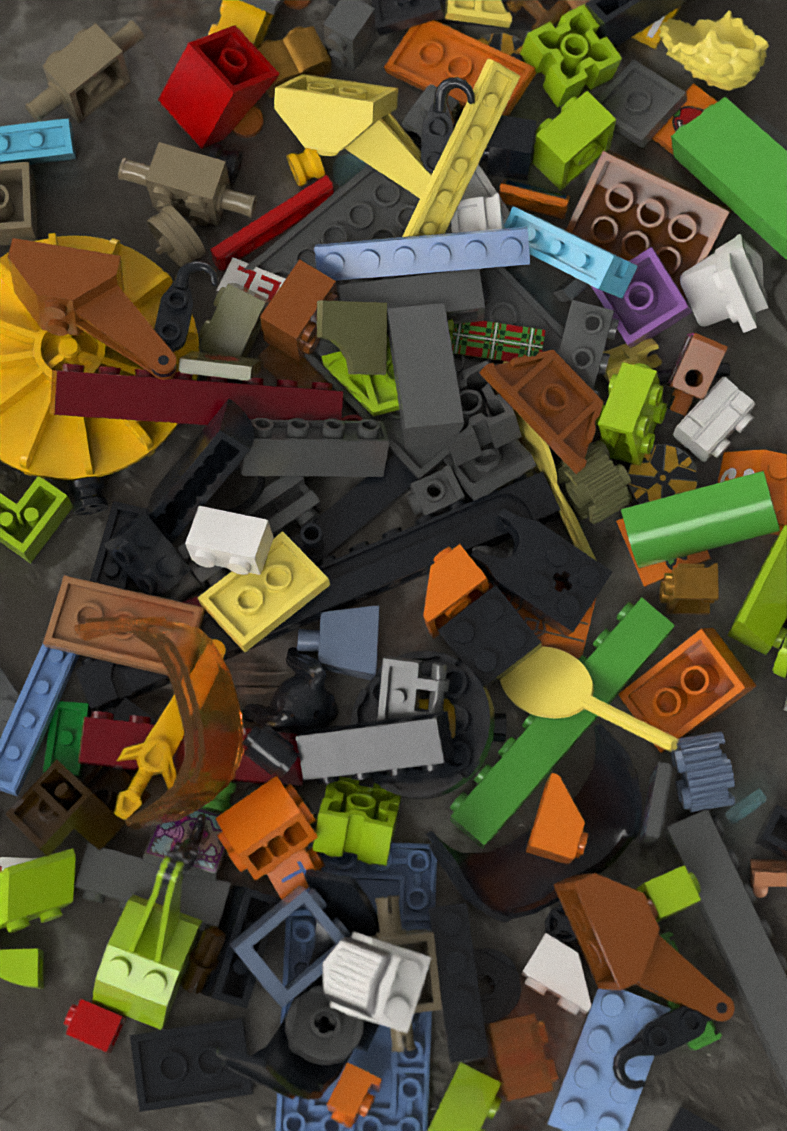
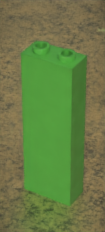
[671,97,787,260]

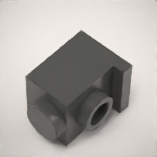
[407,465,465,517]

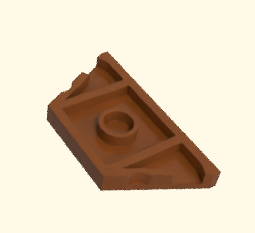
[479,349,603,474]

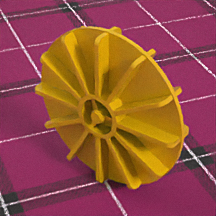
[0,233,200,480]

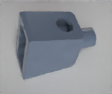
[297,606,380,680]

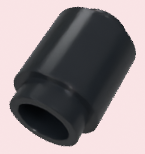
[242,724,299,778]

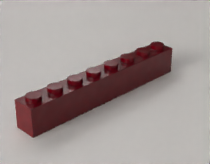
[50,364,344,425]

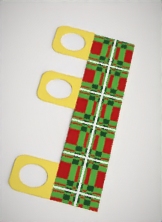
[387,321,546,363]

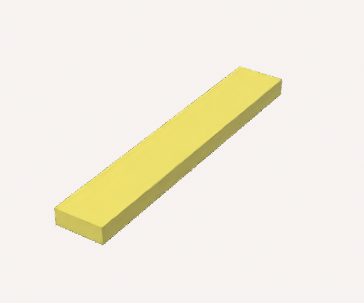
[402,59,520,237]

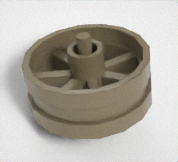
[146,204,206,268]

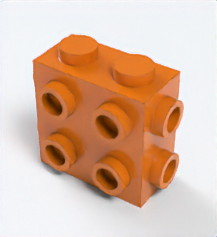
[215,776,318,881]

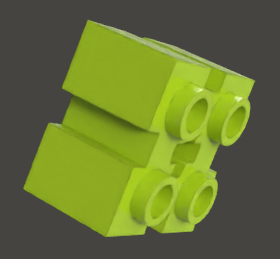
[520,4,622,108]
[313,776,401,866]

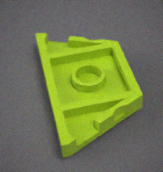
[322,319,454,417]

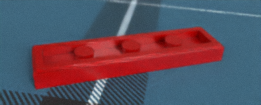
[210,175,334,271]

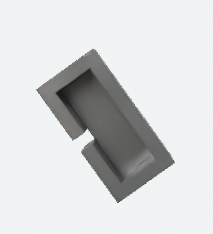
[323,0,376,71]

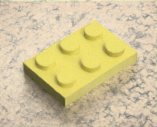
[198,532,330,652]

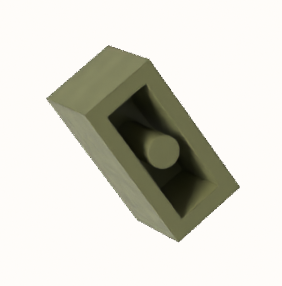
[198,283,271,357]

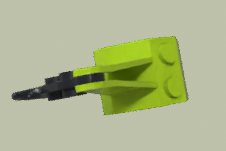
[92,813,206,1030]

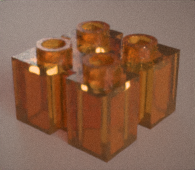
[487,1013,558,1102]

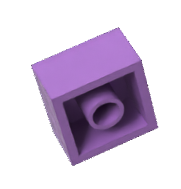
[591,247,692,348]

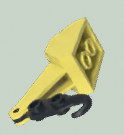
[274,74,475,198]

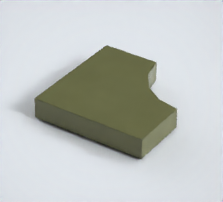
[317,300,387,375]

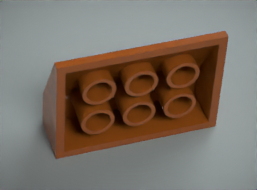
[566,150,732,301]

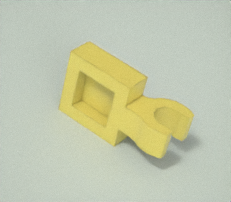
[603,338,662,382]

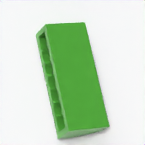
[621,471,780,568]

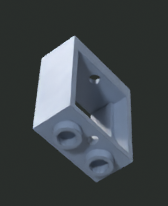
[229,885,351,1008]

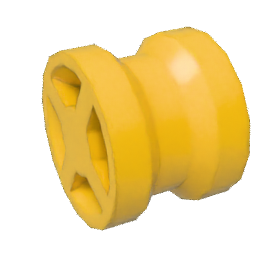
[286,148,325,187]

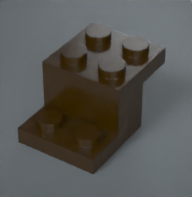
[5,760,151,857]

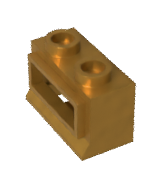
[659,563,719,615]

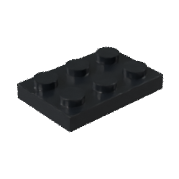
[130,1018,253,1112]

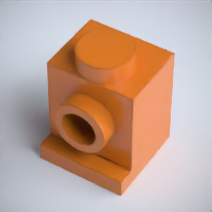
[327,1062,382,1128]

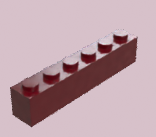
[78,711,303,788]

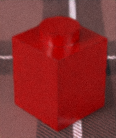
[64,999,127,1053]

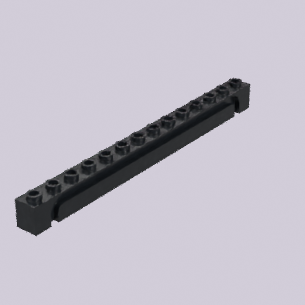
[75,472,560,712]

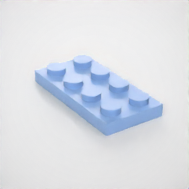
[547,988,671,1131]

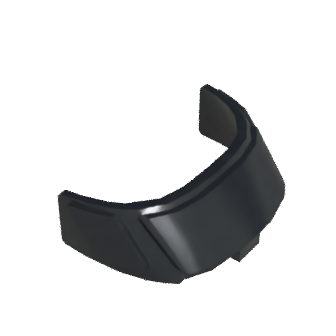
[426,723,642,922]
[216,869,380,1100]

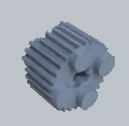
[670,731,735,812]

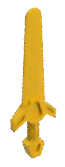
[114,639,226,821]

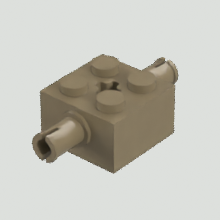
[25,20,145,123]
[118,142,257,226]
[369,895,442,1052]

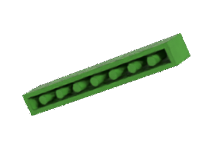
[450,597,675,849]

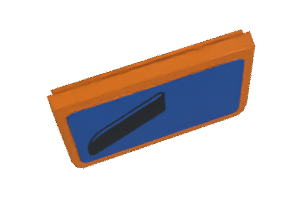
[499,179,571,219]

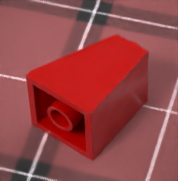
[158,25,279,149]

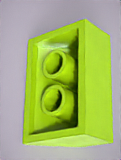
[727,525,787,655]

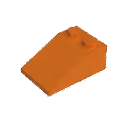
[618,628,757,753]

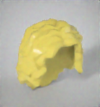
[659,10,769,91]

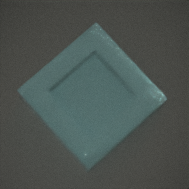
[725,788,767,824]

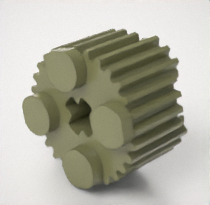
[555,440,632,525]

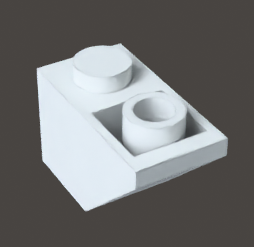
[521,933,592,1016]

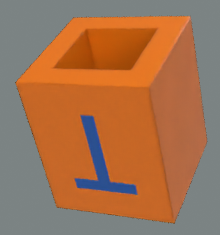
[267,846,325,900]

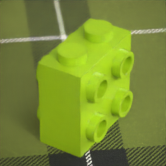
[596,362,667,466]

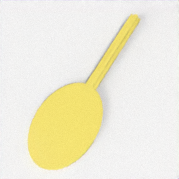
[512,408,596,560]
[500,646,679,752]

